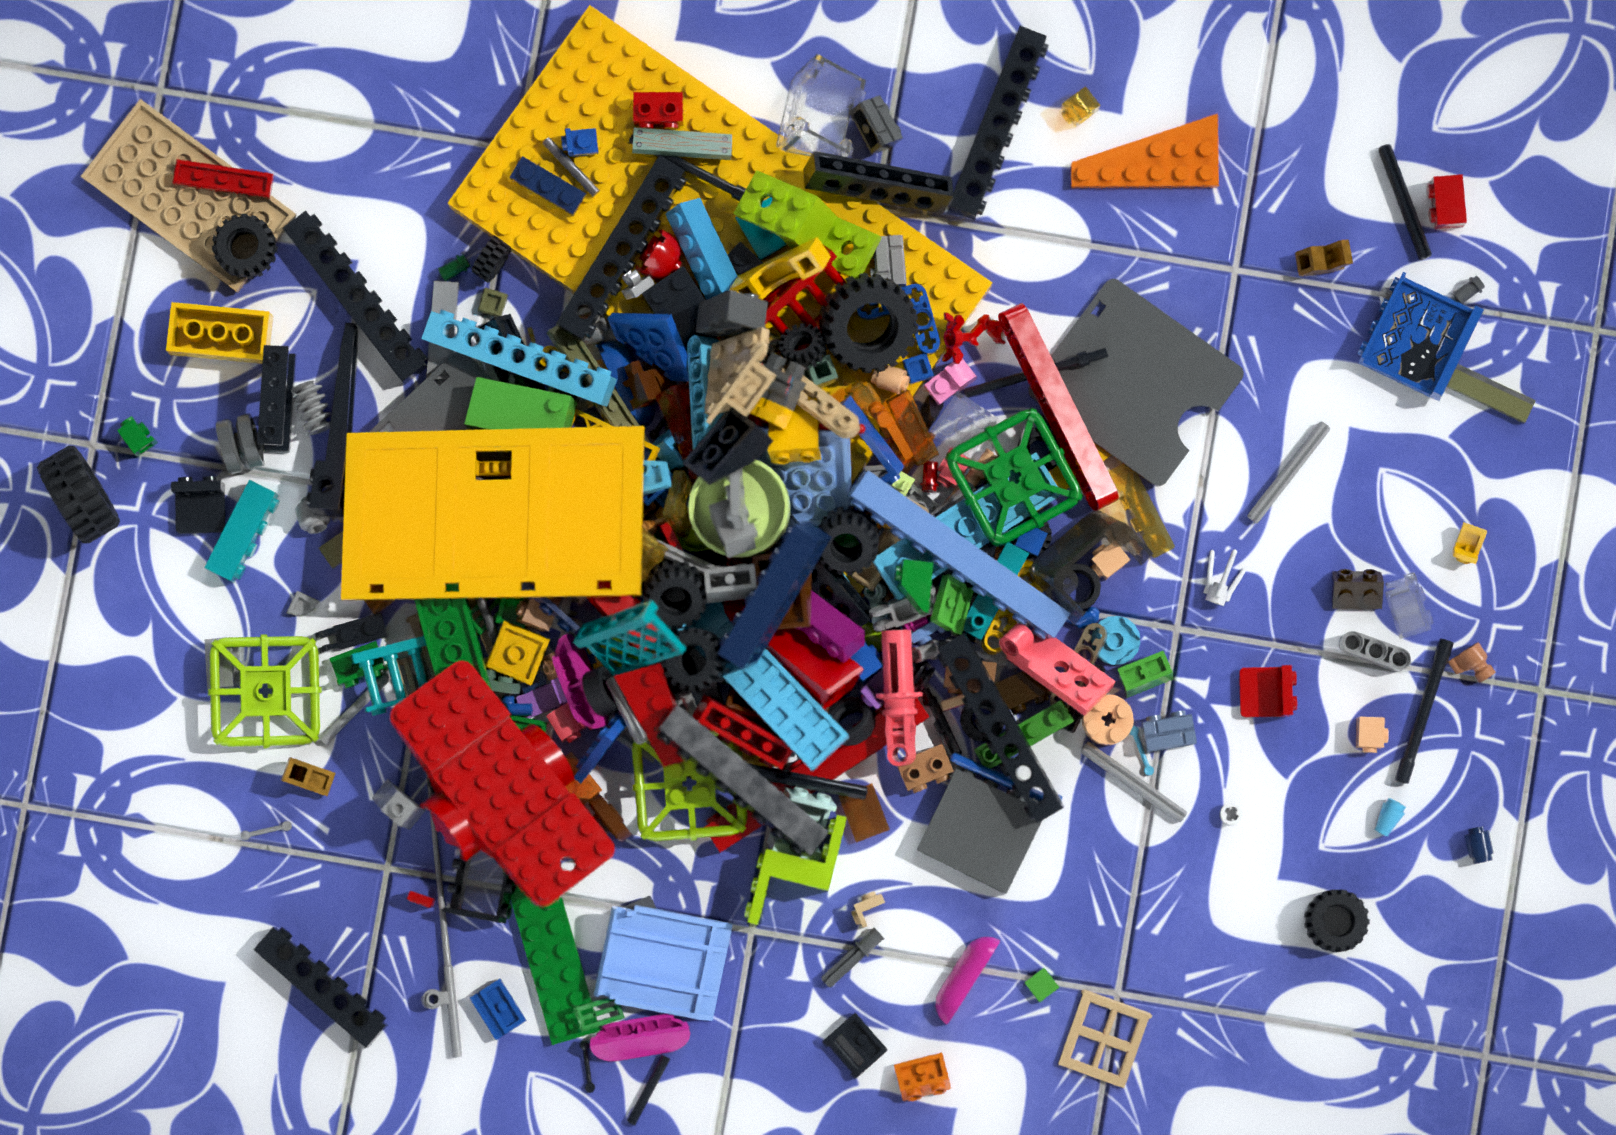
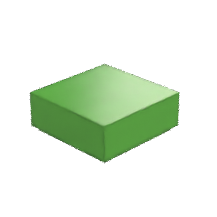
[1024,968,1059,1003]

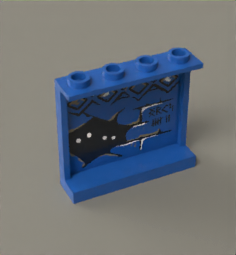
[1357,272,1484,401]

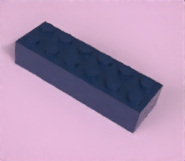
[718,521,832,670]

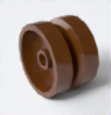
[588,792,632,845]

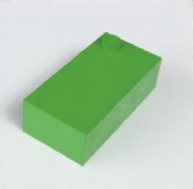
[464,377,577,430]

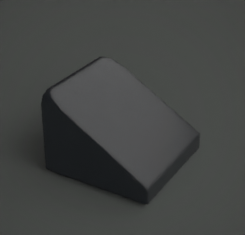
[920,395,944,433]

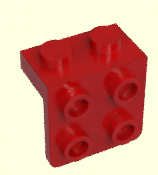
[1239,665,1297,717]

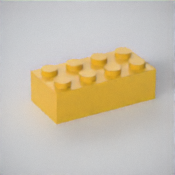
[166,302,274,364]

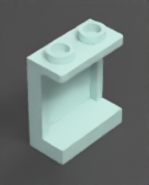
[767,787,837,862]

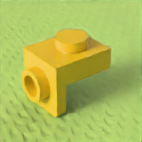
[1453,522,1487,564]

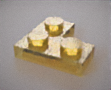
[662,470,693,538]

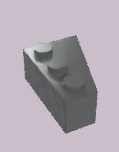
[696,290,768,338]

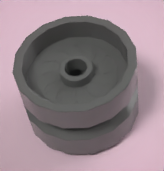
[216,413,265,474]

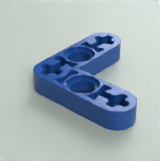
[857,284,940,355]

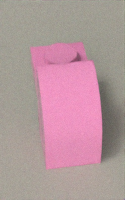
[924,358,977,405]

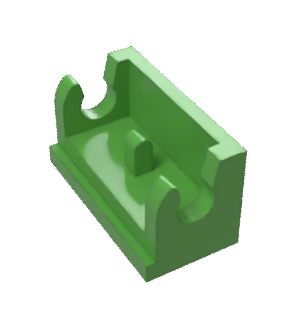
[1117,651,1173,698]

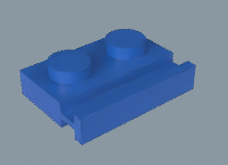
[470,978,527,1040]

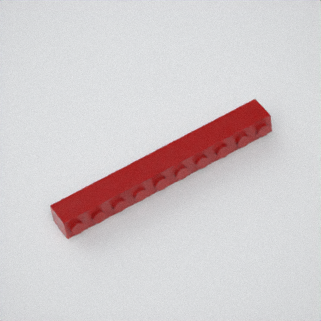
[705,698,929,853]

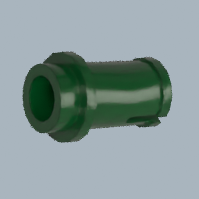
[438,254,471,282]

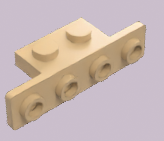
[706,338,777,425]

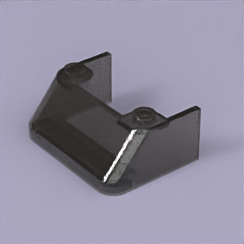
[1029,510,1154,625]

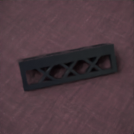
[478,314,546,391]

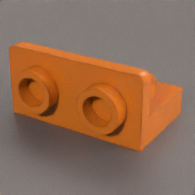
[894,1052,951,1101]

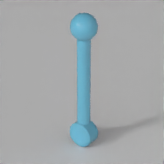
[1130,726,1154,776]

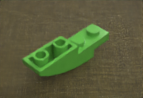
[974,700,1074,769]

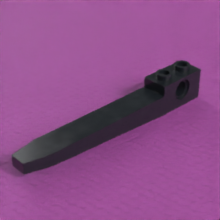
[307,322,358,517]

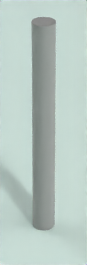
[319,669,391,745]

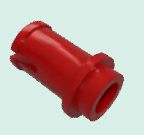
[919,461,939,493]

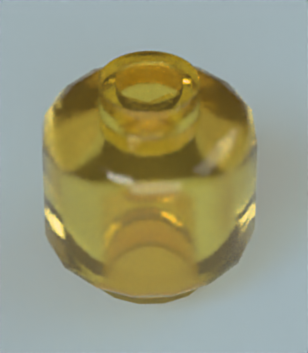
[843,380,880,418]

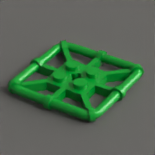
[945,408,1083,547]

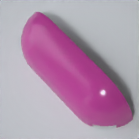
[552,634,609,729]
[935,936,1000,1025]
[590,1014,690,1061]

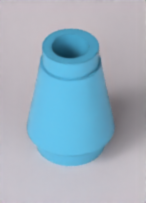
[1374,797,1406,837]

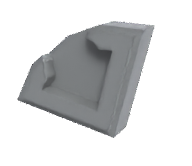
[287,591,320,616]

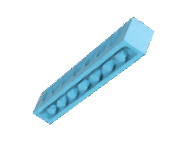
[421,309,617,407]

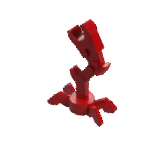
[942,312,1006,364]

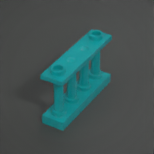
[350,636,428,716]

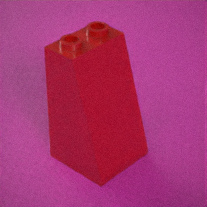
[766,628,864,710]

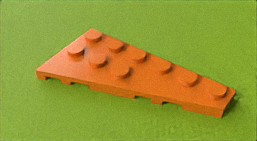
[1071,113,1219,188]

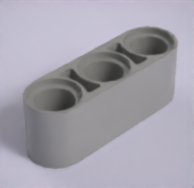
[1339,631,1411,672]

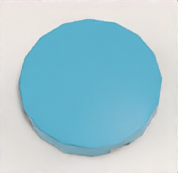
[1091,616,1140,665]

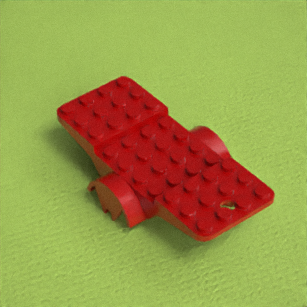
[390,661,615,907]

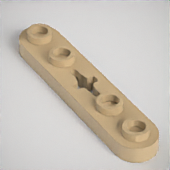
[781,364,860,439]

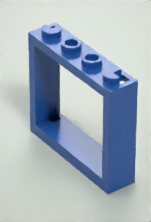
[840,396,904,510]

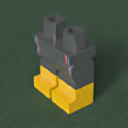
[750,353,806,429]

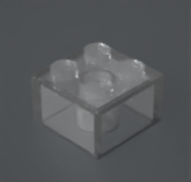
[929,391,999,460]

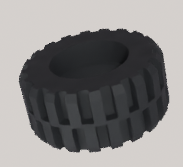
[819,273,918,373]
[37,446,120,543]

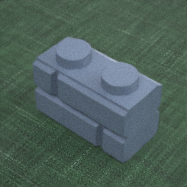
[1141,710,1197,753]

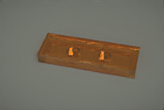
[886,389,939,466]

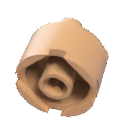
[1082,694,1133,746]

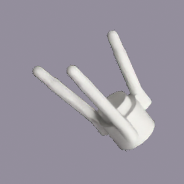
[1203,549,1246,606]

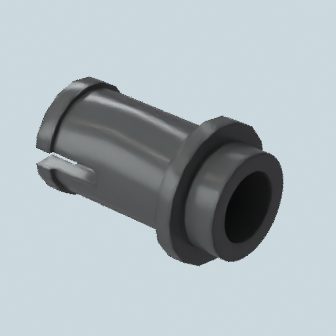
[1452,275,1485,304]

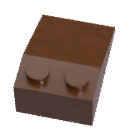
[753,552,812,629]

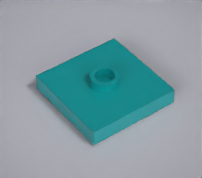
[735,197,787,260]

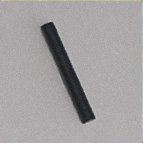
[627,1055,670,1126]

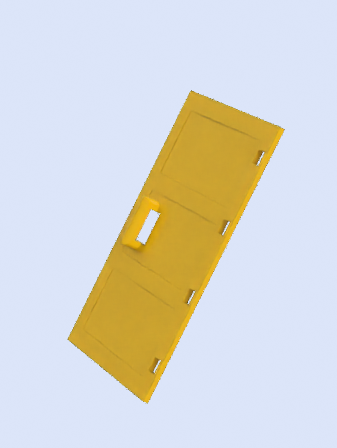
[341,426,645,600]

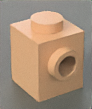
[1090,541,1130,580]
[1356,717,1389,753]

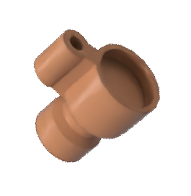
[1448,642,1496,683]

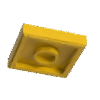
[486,621,551,686]

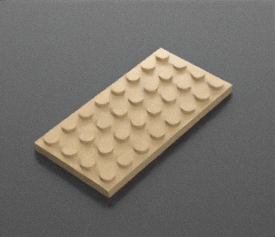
[81,99,297,293]

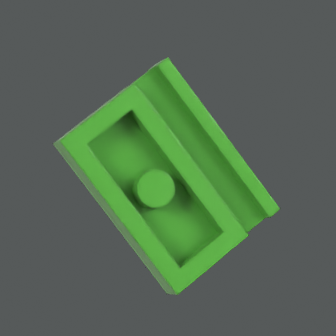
[930,575,973,635]

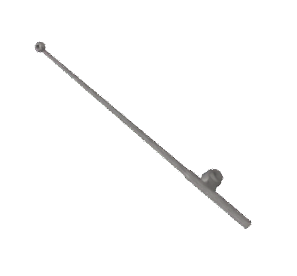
[421,773,462,1058]

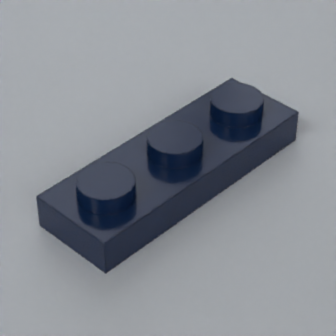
[510,156,586,216]

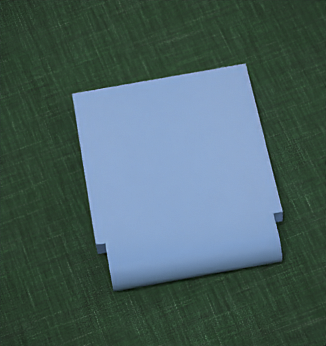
[594,905,733,1021]

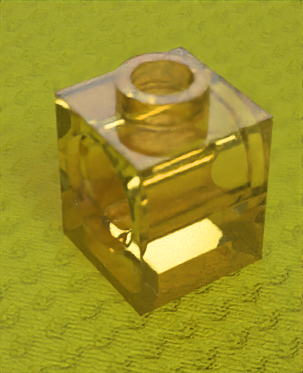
[1061,86,1100,127]

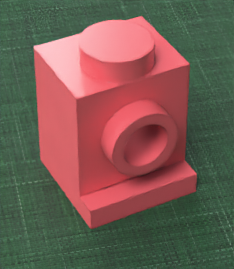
[936,448,969,489]

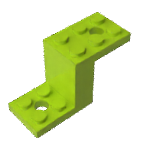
[733,170,882,279]
[744,815,847,925]

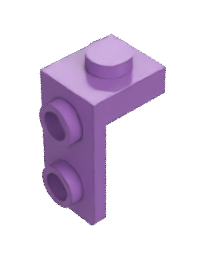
[860,669,884,709]
[516,678,568,718]

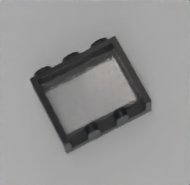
[442,850,517,924]

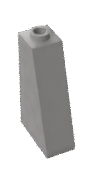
[372,779,426,829]

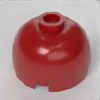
[635,229,682,280]

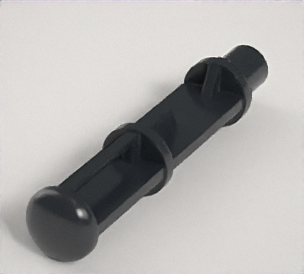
[920,687,963,759]

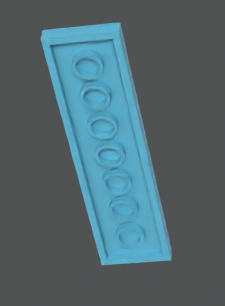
[872,452,1059,600]

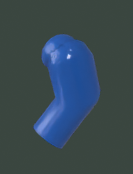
[1065,607,1100,629]
[502,695,533,716]

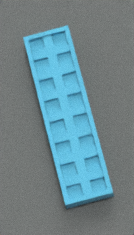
[677,602,849,771]

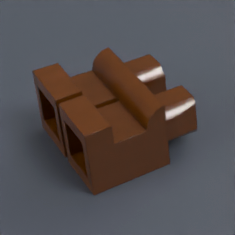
[623,360,680,410]

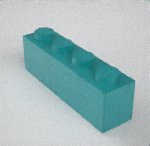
[204,480,280,583]

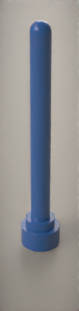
[950,753,1063,814]

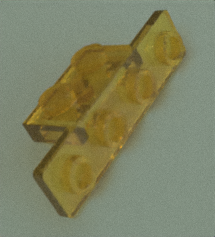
[1109,464,1175,558]

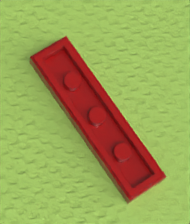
[172,159,274,199]

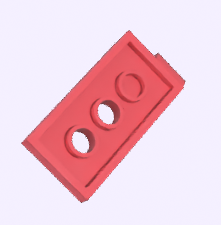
[999,623,1115,716]

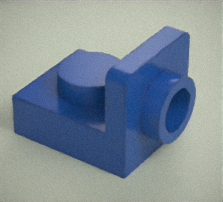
[561,128,599,157]

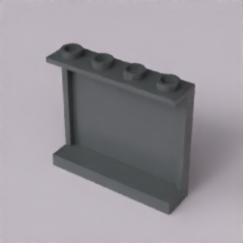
[917,767,1043,894]

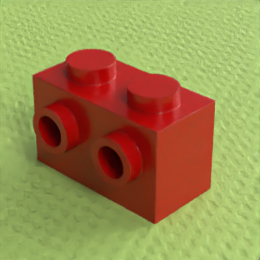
[633,92,684,130]

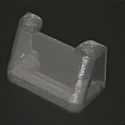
[776,54,866,158]

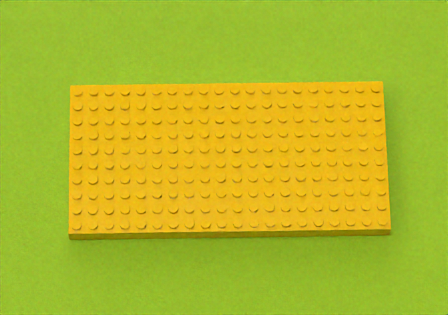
[447,5,992,485]

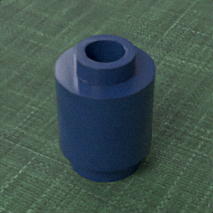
[1464,826,1494,864]

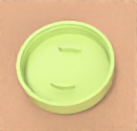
[689,460,790,558]

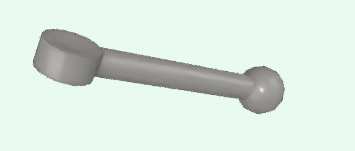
[240,821,292,840]

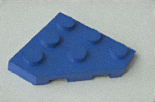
[607,313,689,382]
[574,713,627,784]

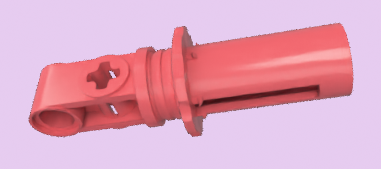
[875,630,923,766]

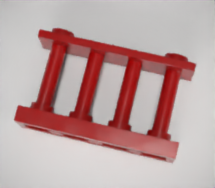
[763,244,847,350]

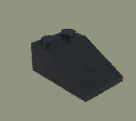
[642,266,717,353]
[682,406,773,485]

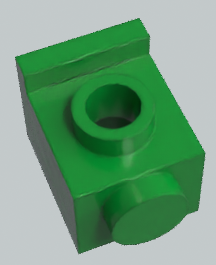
[117,416,158,457]

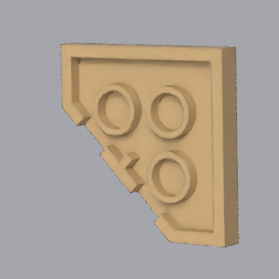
[704,327,769,415]

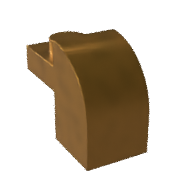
[1295,239,1353,276]
[281,757,336,796]

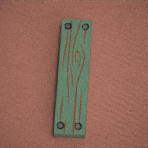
[632,128,732,160]

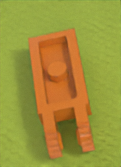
[868,401,913,461]

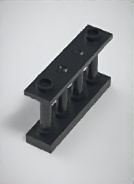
[257,345,297,452]

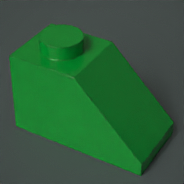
[894,560,933,615]

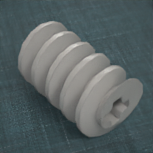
[290,381,332,436]

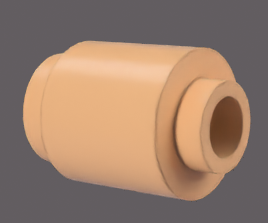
[871,365,910,394]

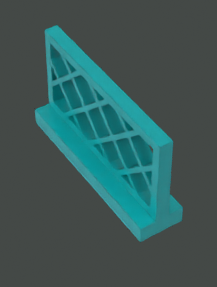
[573,600,686,676]

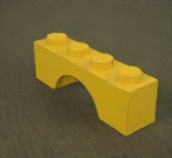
[729,237,830,300]

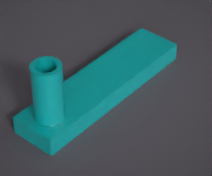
[963,542,1029,641]

